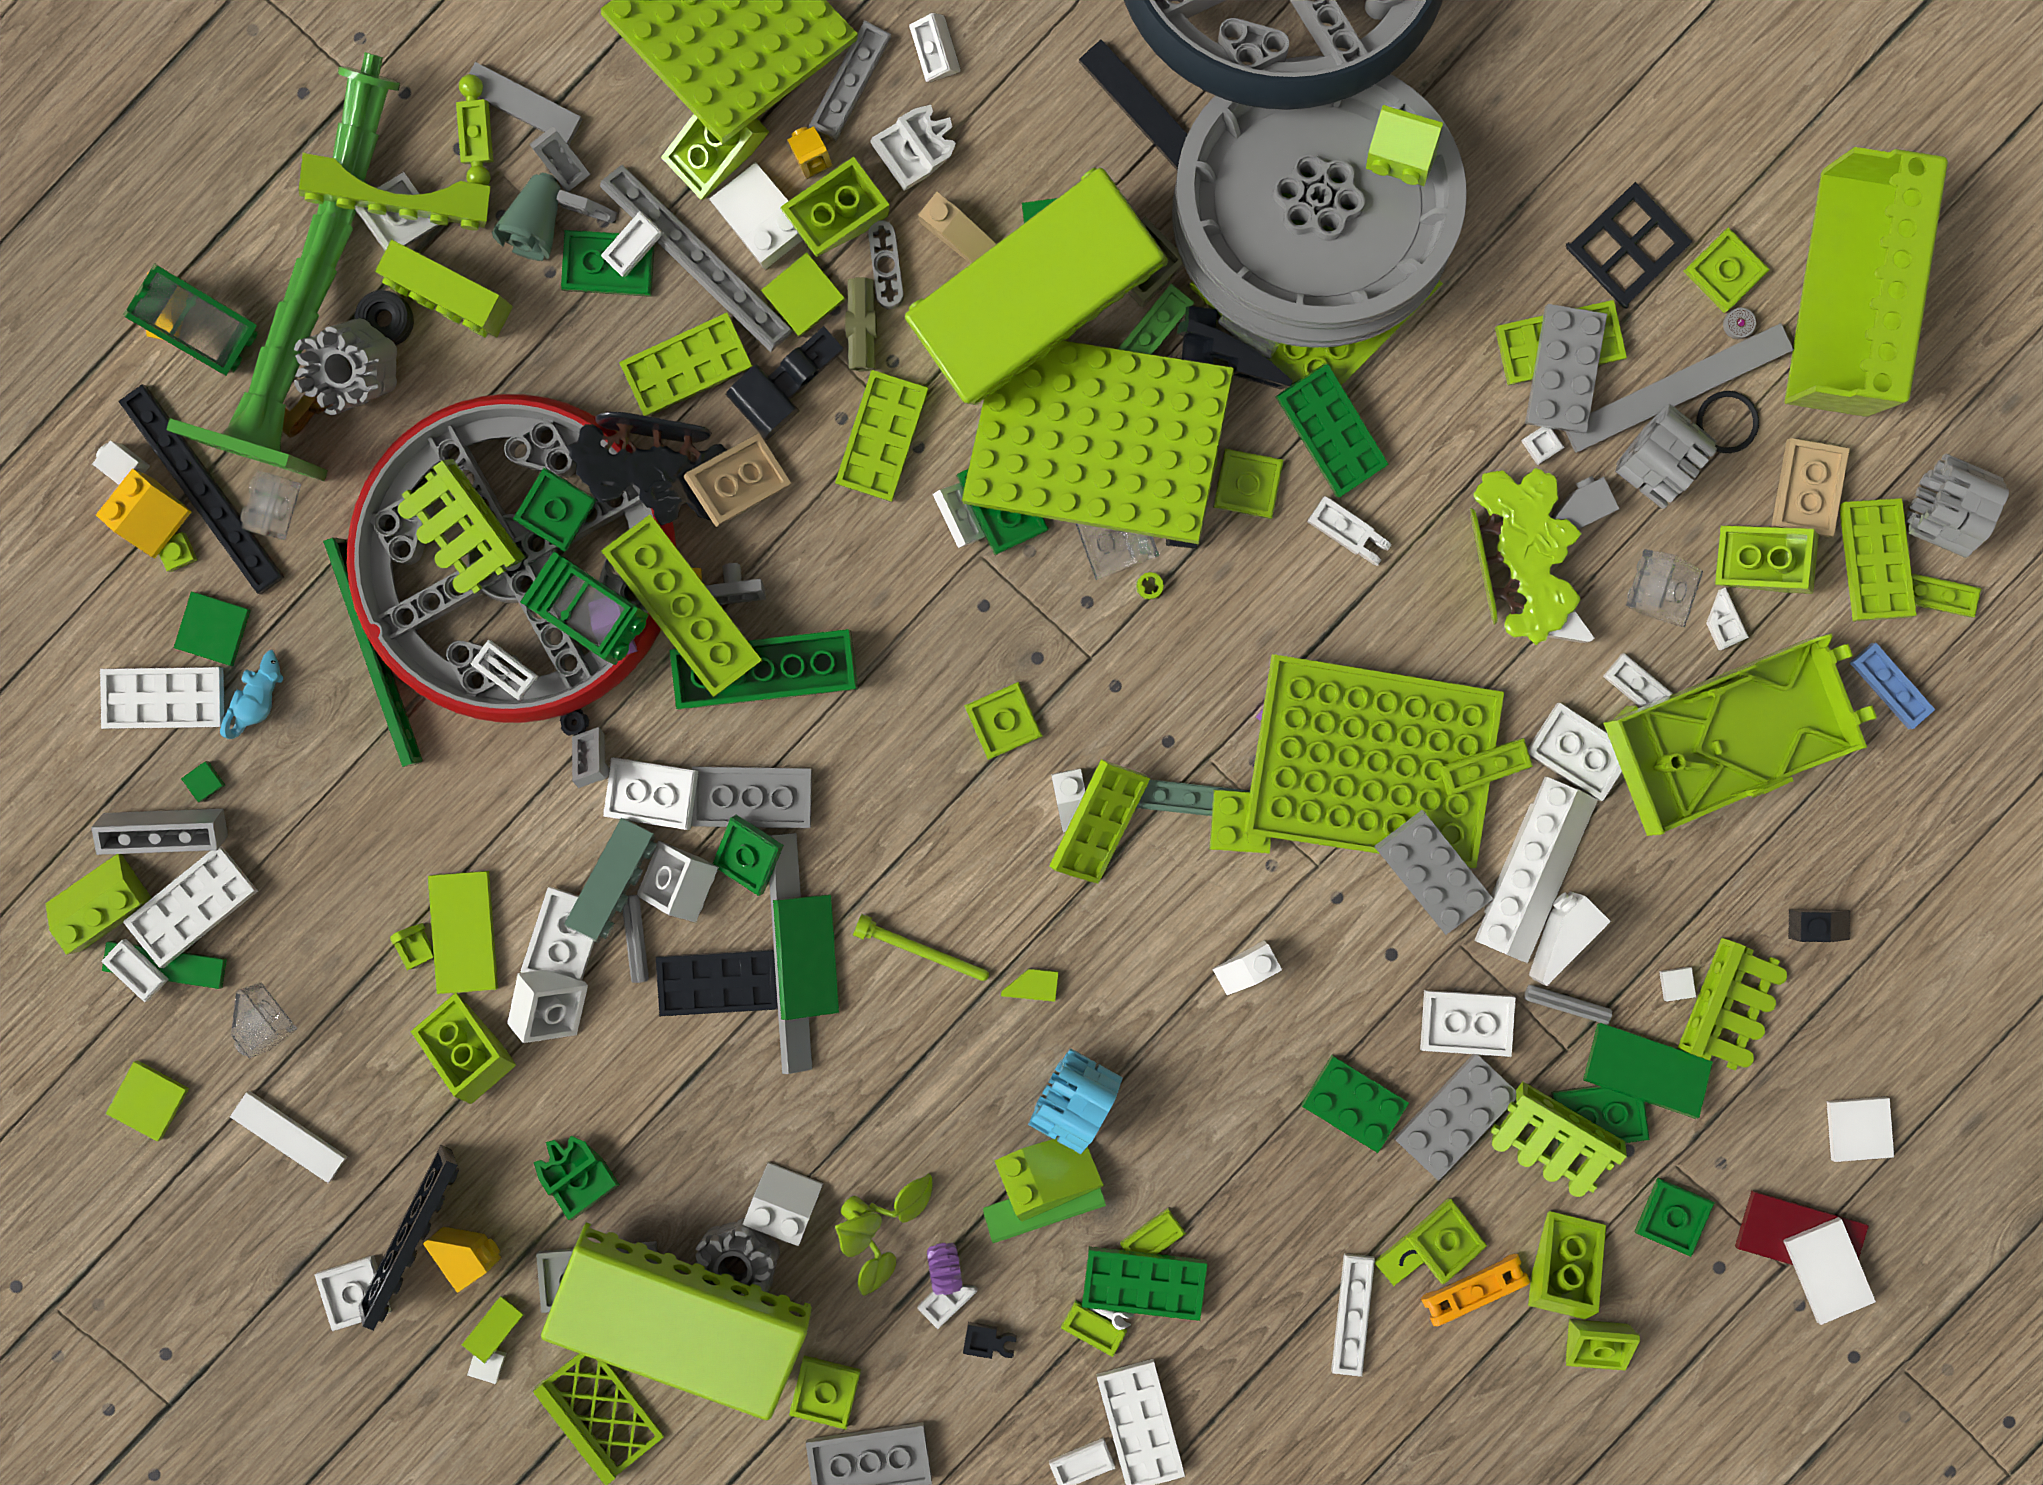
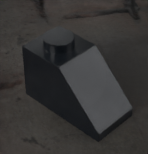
[1788,909,1850,942]

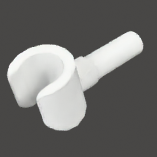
[1090,1309,1134,1330]

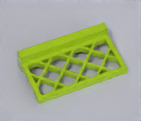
[533,1353,664,1485]

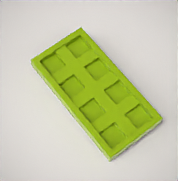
[1495,300,1627,386]
[619,312,753,416]
[835,370,929,502]
[1839,498,1917,622]
[1049,759,1150,884]

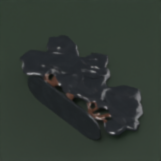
[567,412,727,526]

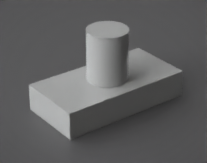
[529,126,591,192]
[706,563,766,605]
[572,727,610,788]

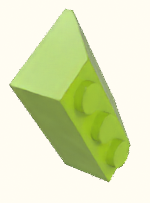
[45,854,152,955]

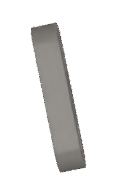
[868,221,904,309]

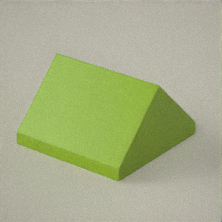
[1566,1319,1640,1371]

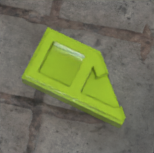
[1001,968,1058,1002]

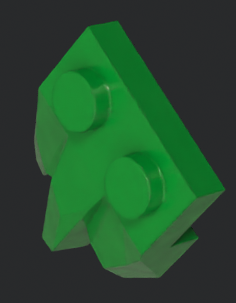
[533,1136,620,1221]

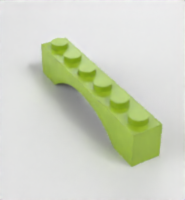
[299,153,490,230]

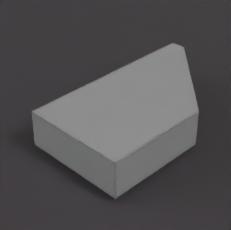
[556,190,618,224]

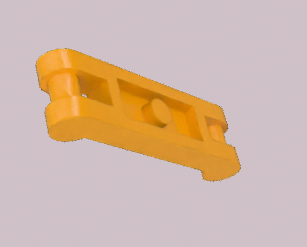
[1421,1254,1530,1326]

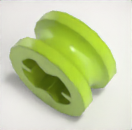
[1136,572,1164,600]

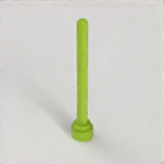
[853,913,989,981]

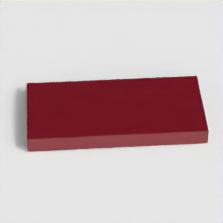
[1735,1190,1869,1265]

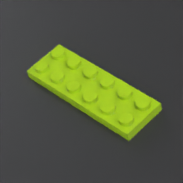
[601,514,762,697]

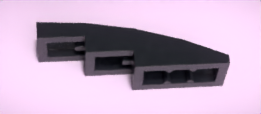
[1177,319,1292,389]

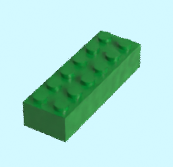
[669,629,858,710]

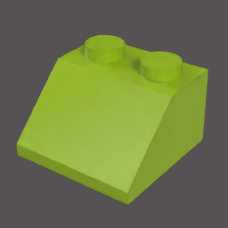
[1366,105,1443,187]

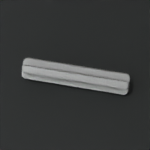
[623,895,649,983]
[1524,985,1612,1024]

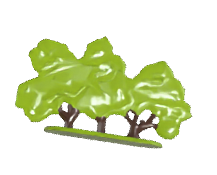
[1470,468,1582,645]

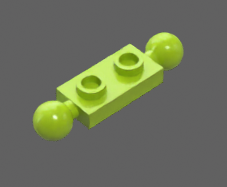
[456,74,494,186]

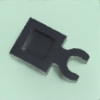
[963,1322,1017,1359]

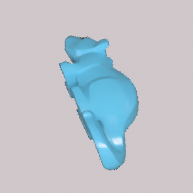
[220,650,283,739]

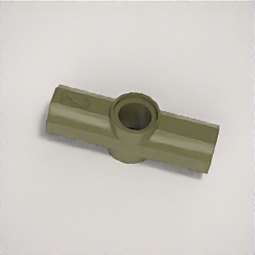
[845,277,877,371]

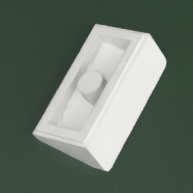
[909,13,960,82]

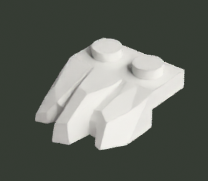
[870,105,956,191]

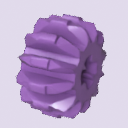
[927,1243,962,1295]

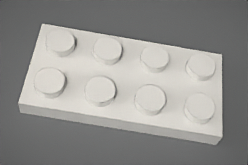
[100,667,224,729]
[123,846,258,968]
[1096,1359,1185,1485]

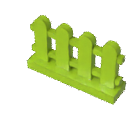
[398,459,526,594]
[1678,938,1787,1071]
[1491,1081,1627,1197]

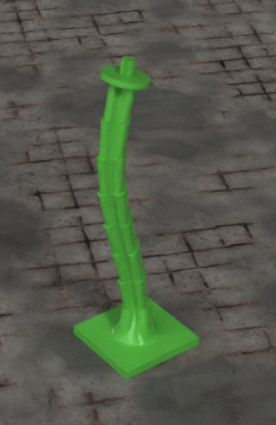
[166,52,400,481]

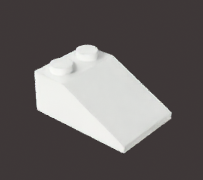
[709,162,803,270]
[1529,891,1611,986]

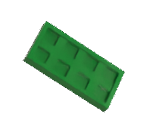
[1275,363,1389,498]
[1082,1246,1207,1321]

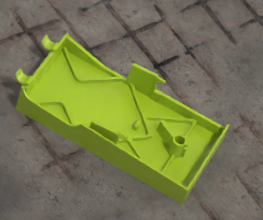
[1603,633,1877,836]

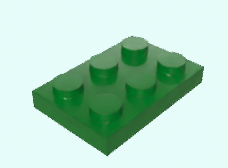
[1301,1055,1409,1153]

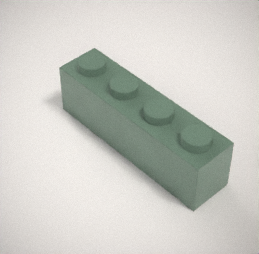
[564,818,657,943]

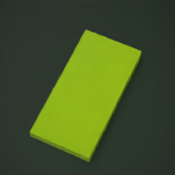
[428,871,498,994]

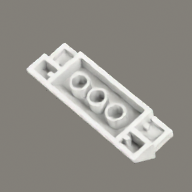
[1474,777,1598,963]

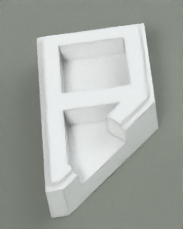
[1706,588,1749,650]
[917,1285,977,1329]

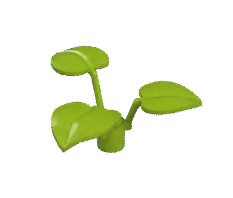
[835,1173,933,1296]

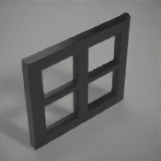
[1566,182,1692,309]

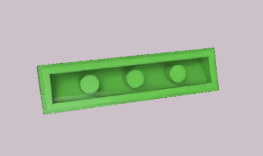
[983,1187,1106,1244]

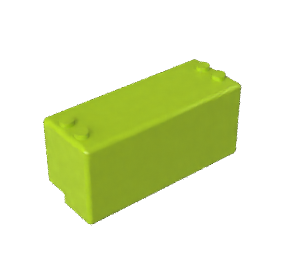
[1785,147,1948,417]
[905,167,1168,405]
[541,1222,812,1421]

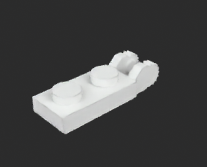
[1307,496,1391,566]

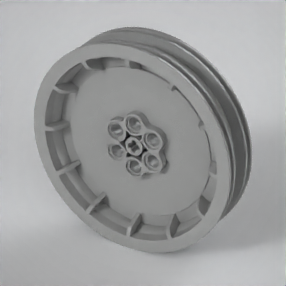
[1172,56,1467,348]

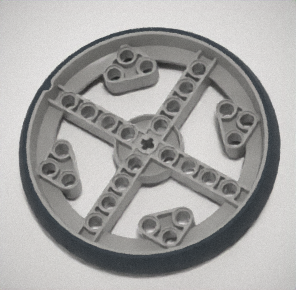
[1124,0,1443,110]

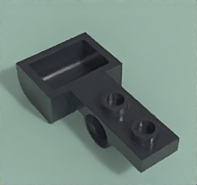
[725,326,845,440]

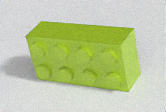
[375,239,513,338]

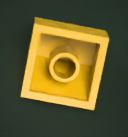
[96,468,191,558]
[423,1227,501,1293]

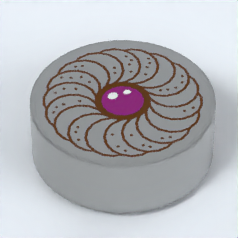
[1723,308,1756,339]

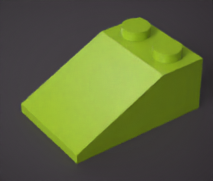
[661,114,769,200]
[780,157,889,257]
[1715,526,1819,594]
[410,993,516,1104]
[994,1137,1104,1222]
[1528,1211,1606,1319]

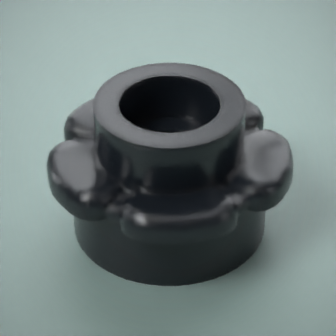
[560,709,589,736]

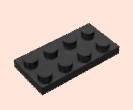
[656,949,778,1017]

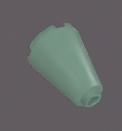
[492,173,561,261]

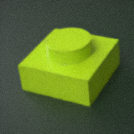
[159,532,198,572]

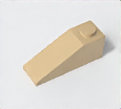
[918,192,996,264]

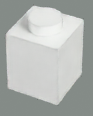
[92,440,150,485]

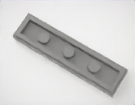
[809,20,891,142]
[469,62,583,145]

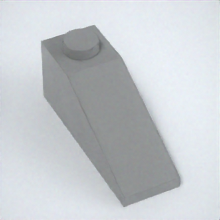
[1551,476,1619,530]

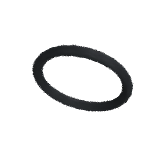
[1696,391,1759,454]

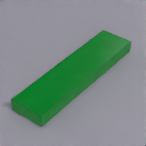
[102,941,227,989]

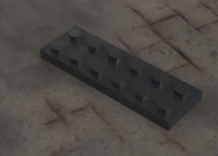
[358,1145,459,1331]

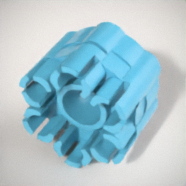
[1028,1048,1123,1154]

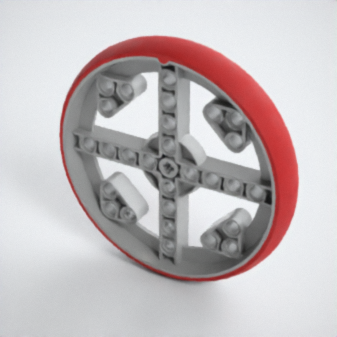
[347,394,676,723]

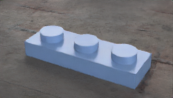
[1849,643,1935,729]

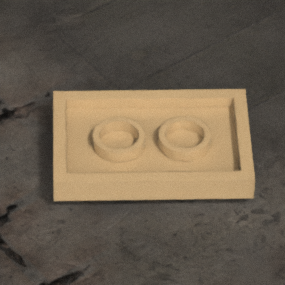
[683,433,791,527]
[1771,438,1850,538]

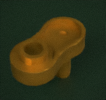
[282,393,327,438]

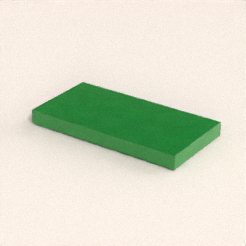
[773,894,839,1020]
[1583,1023,1713,1119]

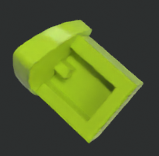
[390,923,434,971]

